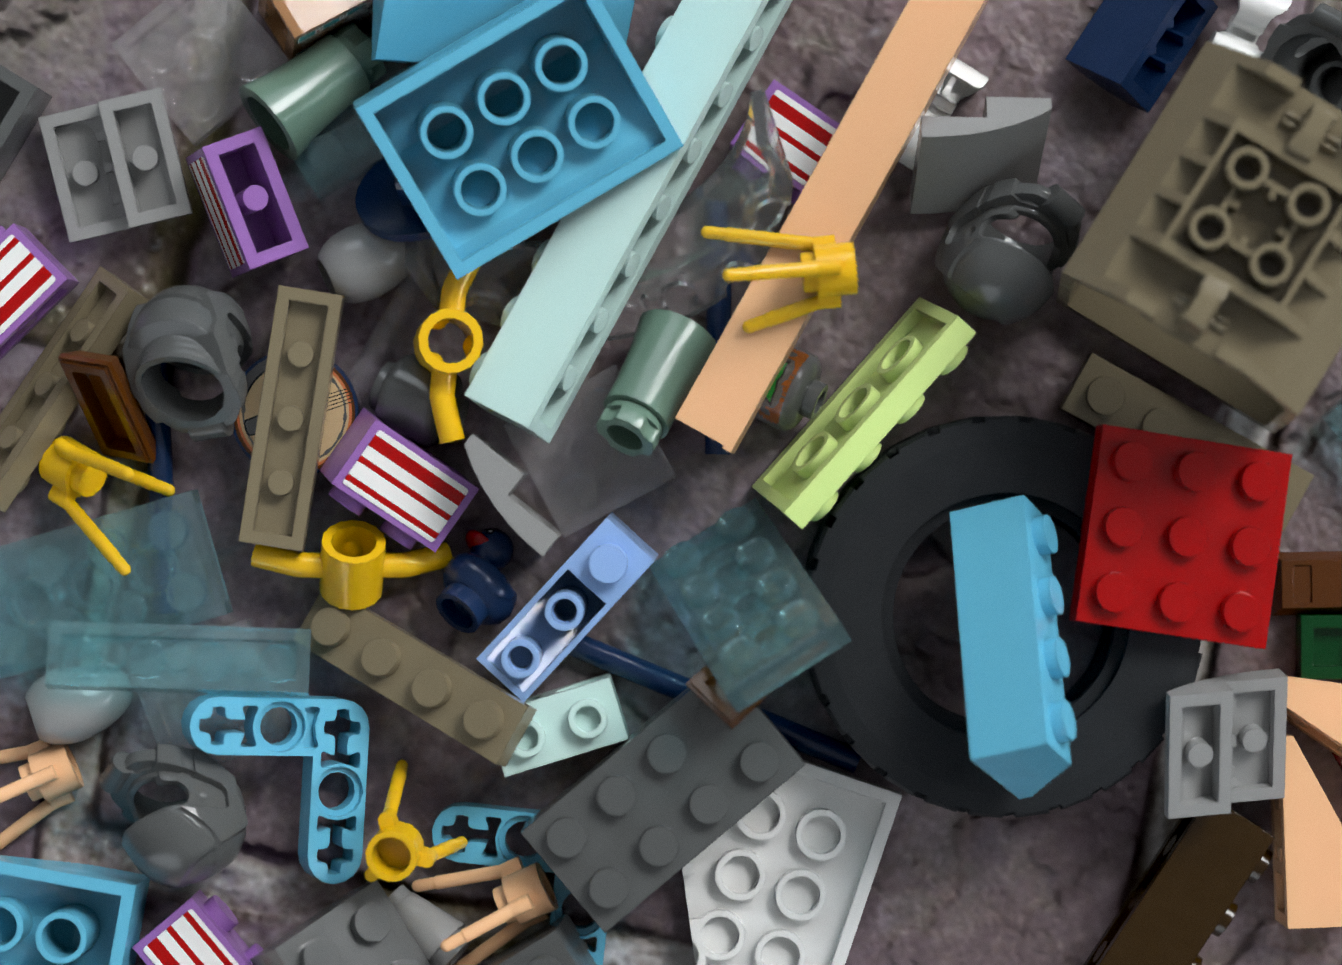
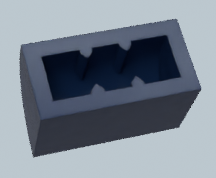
[1065,0,1218,113]

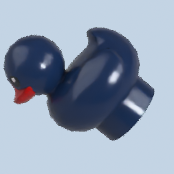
[436,528,517,633]

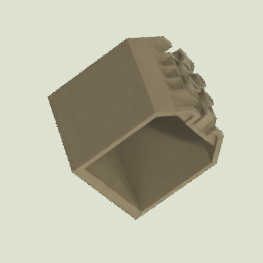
[1056,41,1342,434]

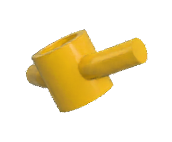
[413,266,483,444]
[251,520,452,611]

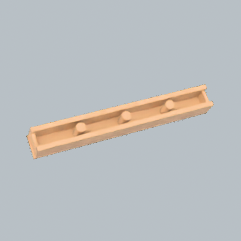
[675,0,988,454]

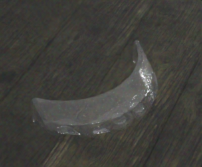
[405,88,793,341]

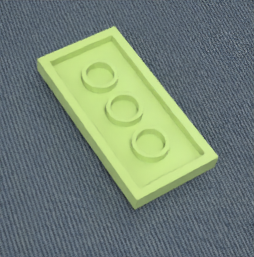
[751,297,976,530]

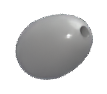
[316,223,423,304]
[25,664,133,745]

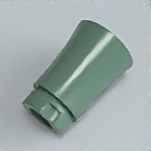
[239,23,387,160]
[596,309,717,457]

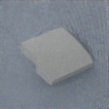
[38,87,193,243]
[910,96,1052,214]
[464,434,562,557]
[1164,668,1288,819]

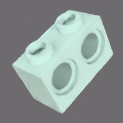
[501,673,629,777]

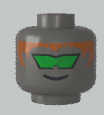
[754,346,828,431]

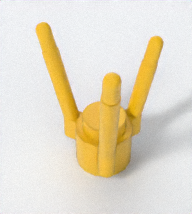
[701,226,858,333]
[39,436,175,576]
[364,759,468,882]

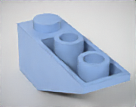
[477,512,658,702]

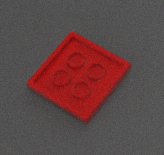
[1069,424,1293,649]

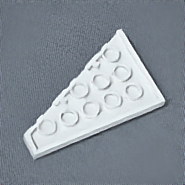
[682,760,902,965]

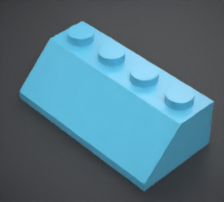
[949,495,1076,799]

